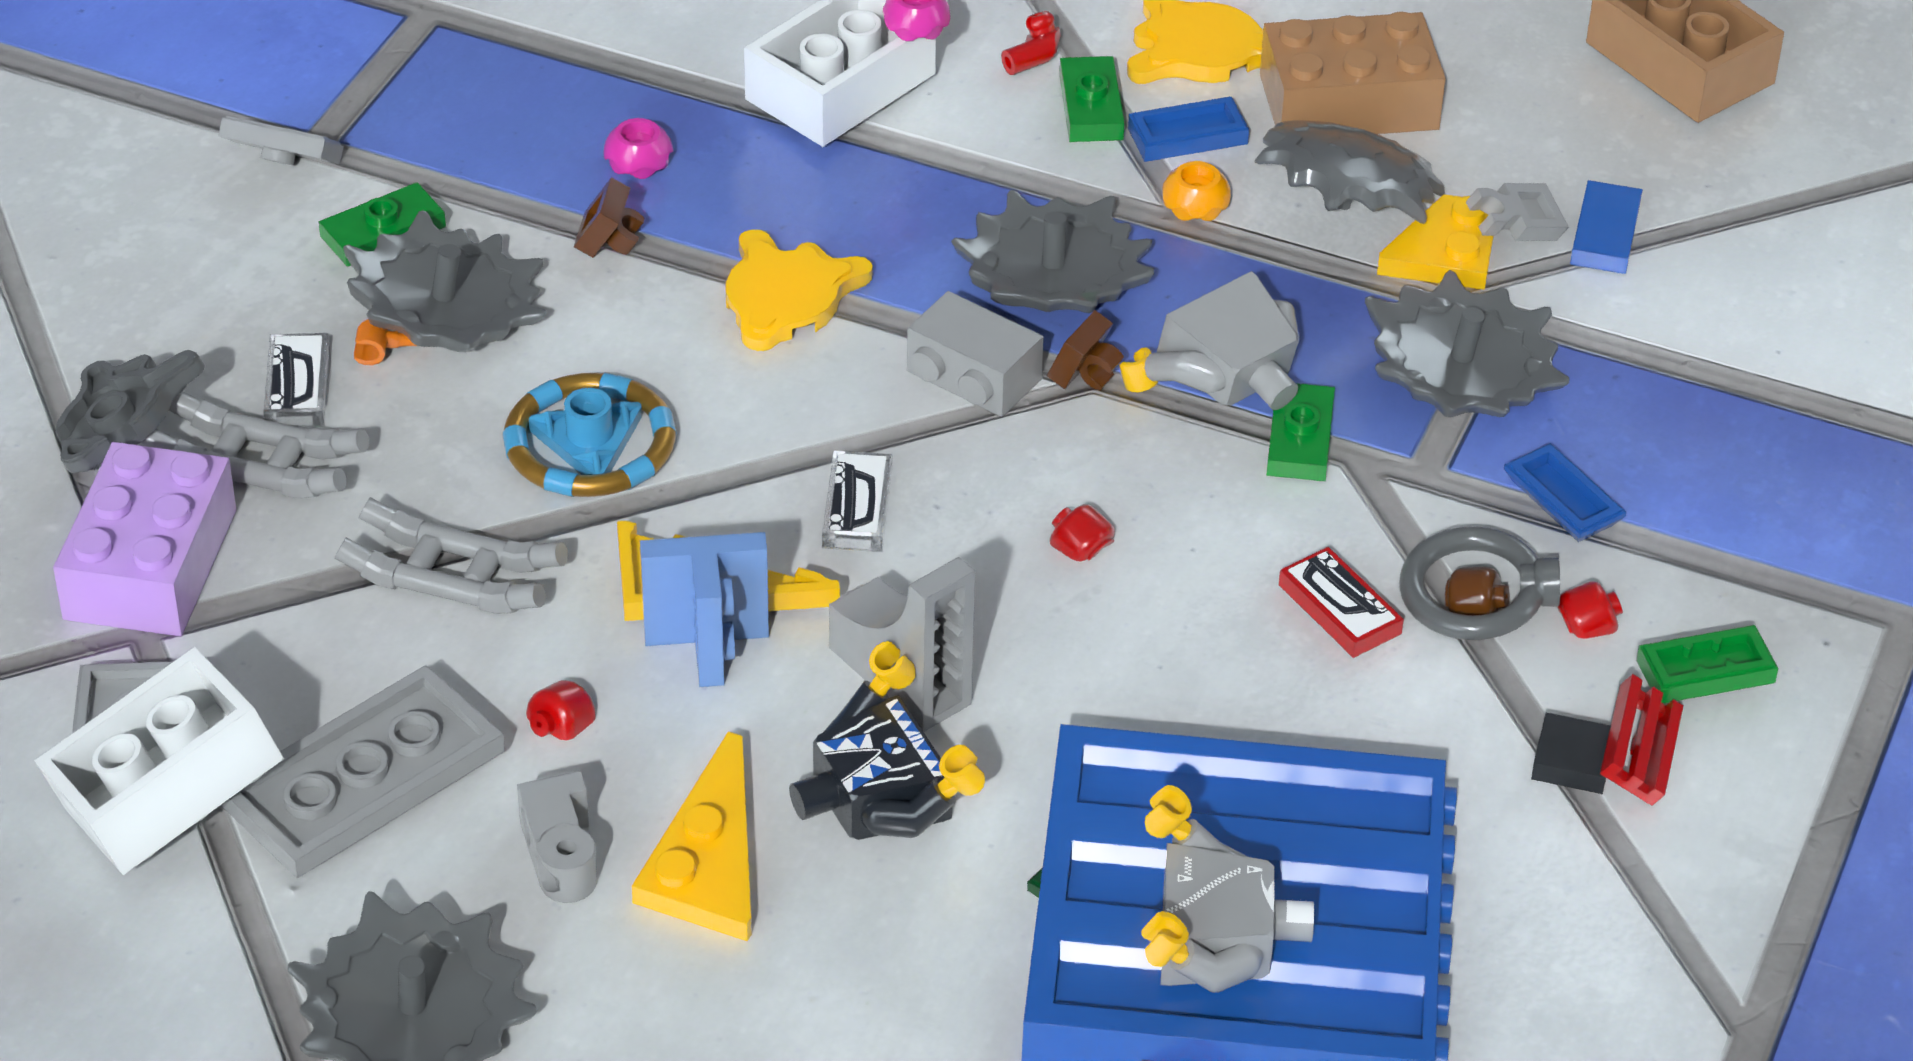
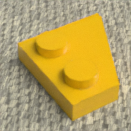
[1377,194,1494,290]

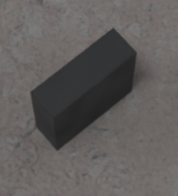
[1531,712,1611,794]

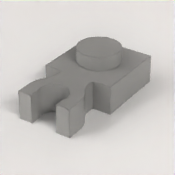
[1466,183,1569,241]

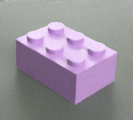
[53,442,236,637]

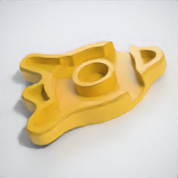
[1127,0,1263,84]
[726,229,873,351]

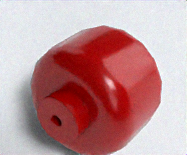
[1049,504,1115,562]
[1557,581,1623,639]
[526,680,596,740]

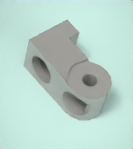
[517,771,597,903]

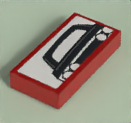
[1278,547,1404,658]

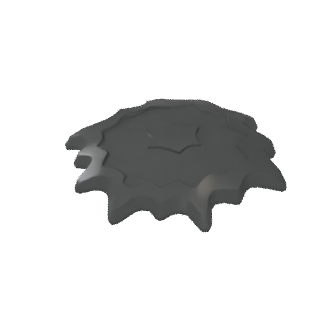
[1255,120,1445,224]
[951,189,1154,313]
[343,210,546,353]
[1365,270,1570,418]
[288,891,538,1061]

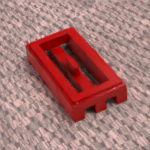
[1600,674,1684,806]

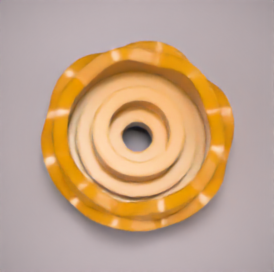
[1162,161,1231,221]

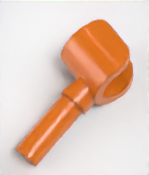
[354,319,417,365]

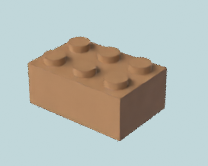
[1586,0,1785,123]
[1260,12,1446,134]

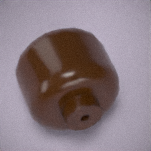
[1445,567,1510,616]

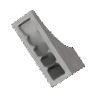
[829,557,975,732]

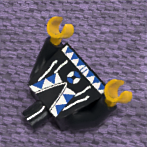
[789,641,985,840]

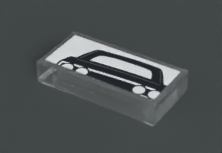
[263,333,330,427]
[822,450,893,552]

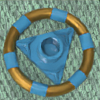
[502,373,677,497]

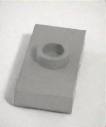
[218,116,344,165]

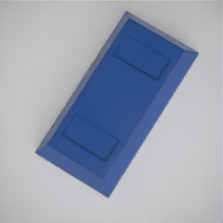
[1504,443,1627,542]

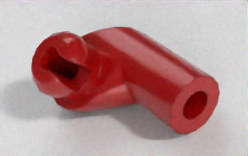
[1001,11,1061,75]

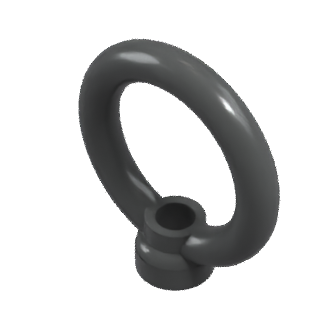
[1399,527,1560,640]

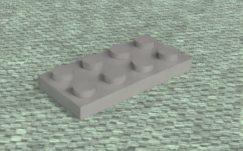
[221,665,505,878]

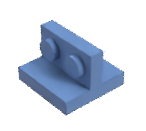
[640,532,769,687]

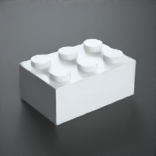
[744,0,936,147]
[34,647,284,875]

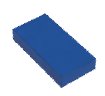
[1128,96,1249,162]
[1570,180,1643,274]

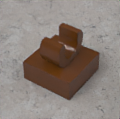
[574,177,645,258]
[1047,310,1124,391]

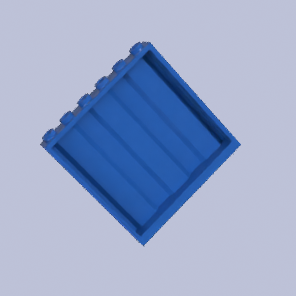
[1021,724,1457,1061]

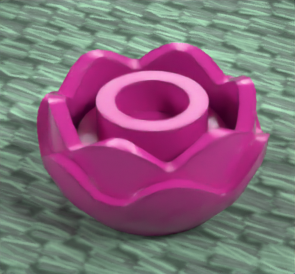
[882,0,950,41]
[604,118,673,179]

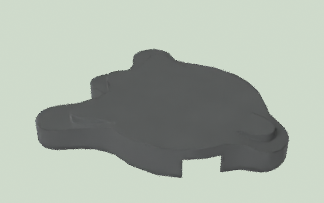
[55,350,205,473]

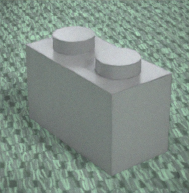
[907,291,1043,417]

